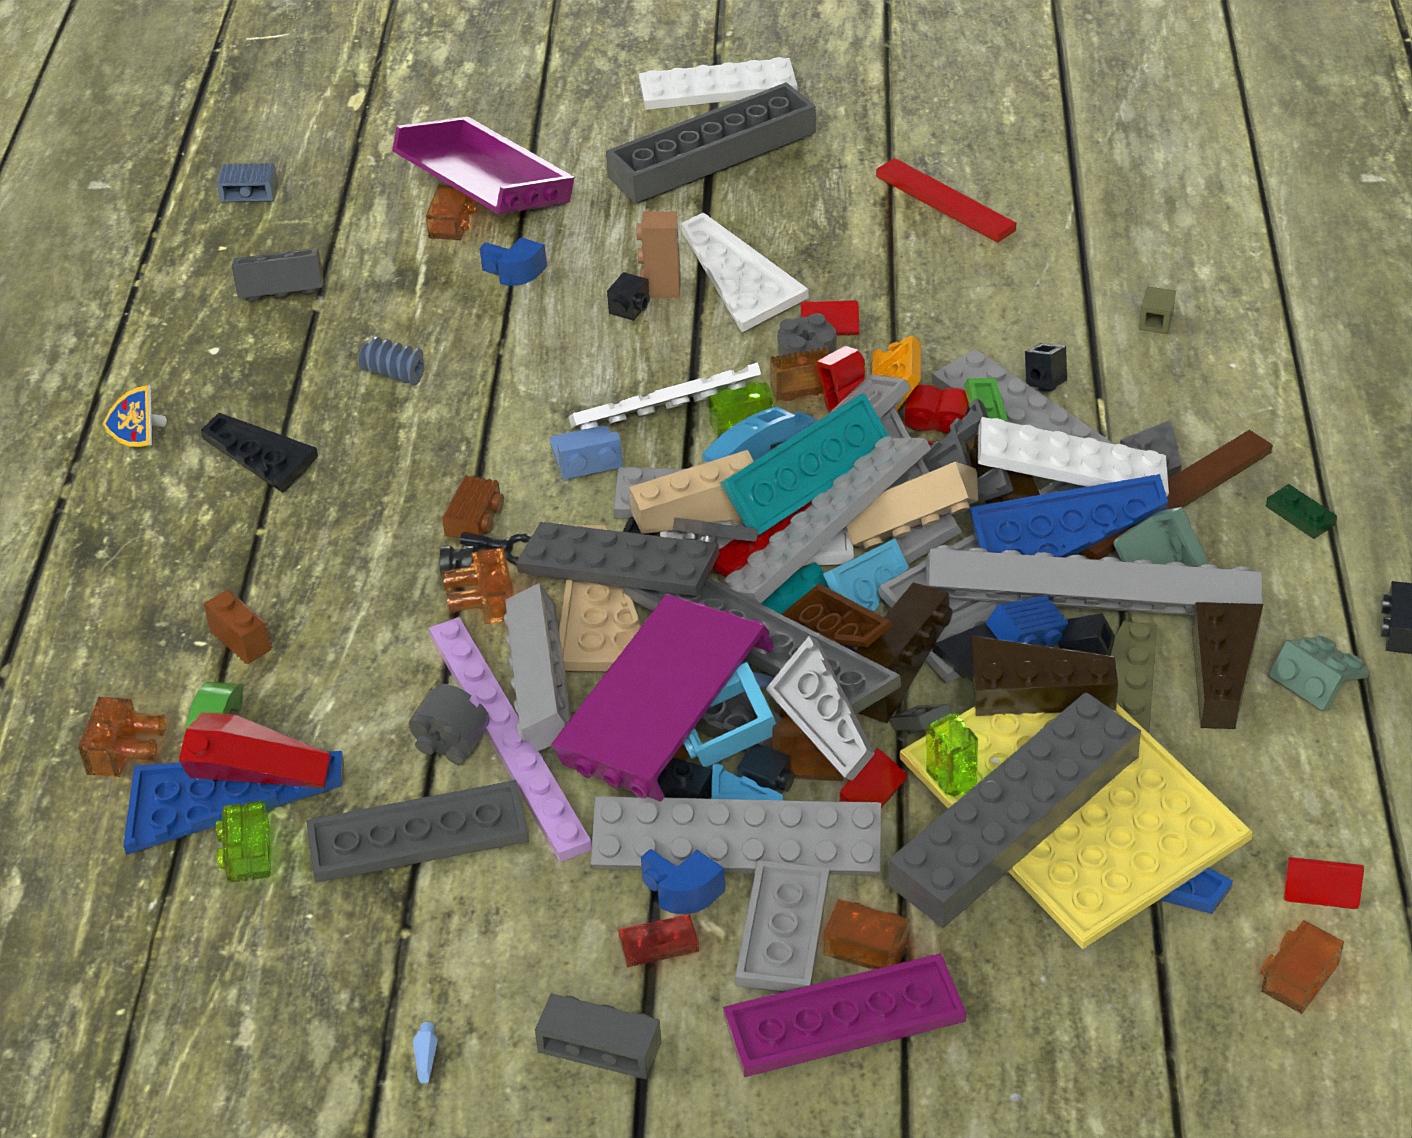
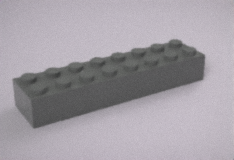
[606,82,816,203]
[888,692,1141,928]

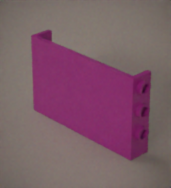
[392,117,575,214]
[551,594,774,802]

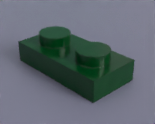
[1266,484,1337,539]

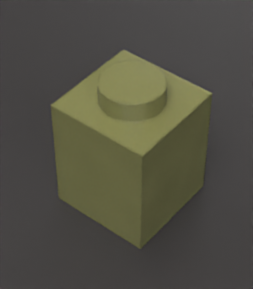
[1139,286,1176,334]

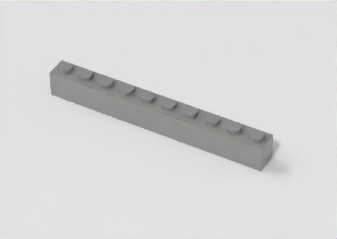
[925,545,1262,616]

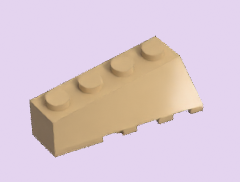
[629,450,753,534]
[846,461,978,550]

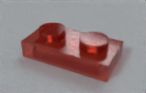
[618,914,699,968]

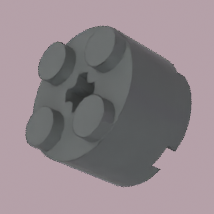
[777,313,837,381]
[409,684,489,765]

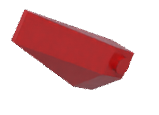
[179,712,331,788]

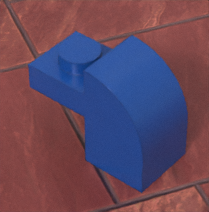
[480,237,547,286]
[641,849,725,914]

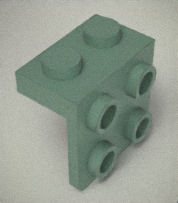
[1114,507,1209,567]
[1269,635,1370,711]

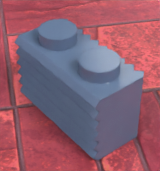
[217,162,278,202]

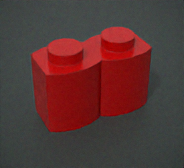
[817,346,865,413]
[905,385,970,434]

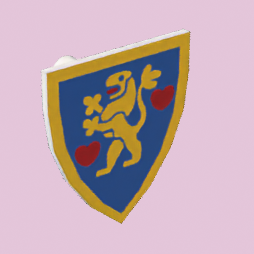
[103,385,167,447]

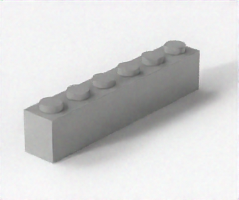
[504,583,571,752]

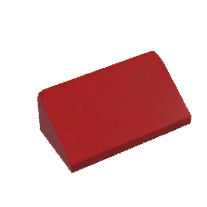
[801,300,859,336]
[840,748,907,809]
[1284,857,1364,909]

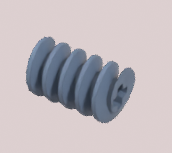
[358,336,424,386]

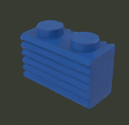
[986,595,1068,647]

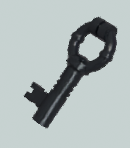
[460,532,532,566]

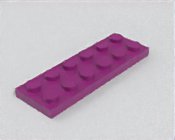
[723,953,966,1077]

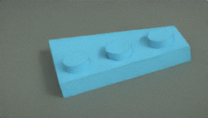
[823,538,909,612]

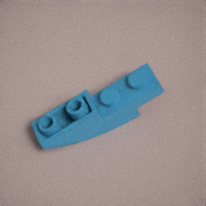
[702,406,818,462]

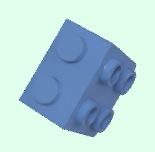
[550,426,623,480]

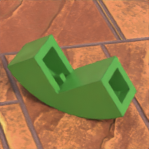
[184,682,243,735]

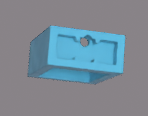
[684,662,780,767]

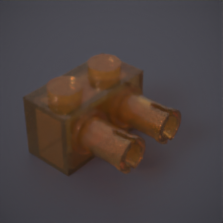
[442,548,514,625]
[78,697,166,777]

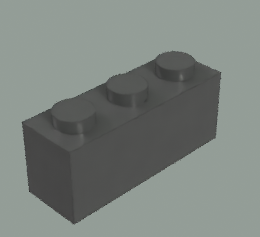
[232,248,324,301]
[535,993,662,1080]

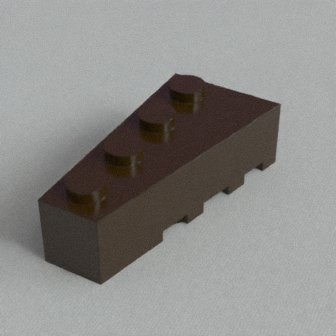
[1192,602,1263,729]
[971,636,1118,716]

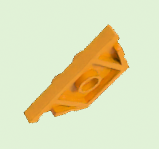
[872,335,921,410]

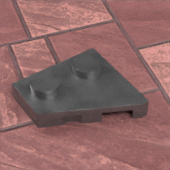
[1120,421,1182,479]
[673,517,758,543]

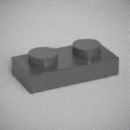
[890,704,953,734]

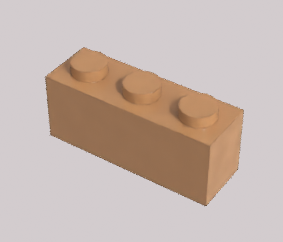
[636,211,681,298]

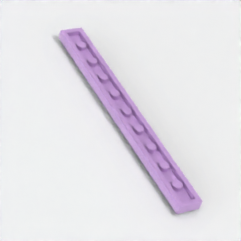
[429,617,592,863]

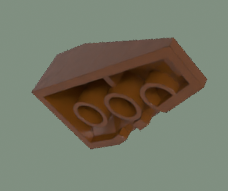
[781,584,893,647]

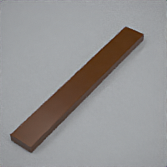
[1080,429,1273,560]

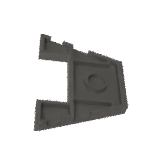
[922,398,1013,506]

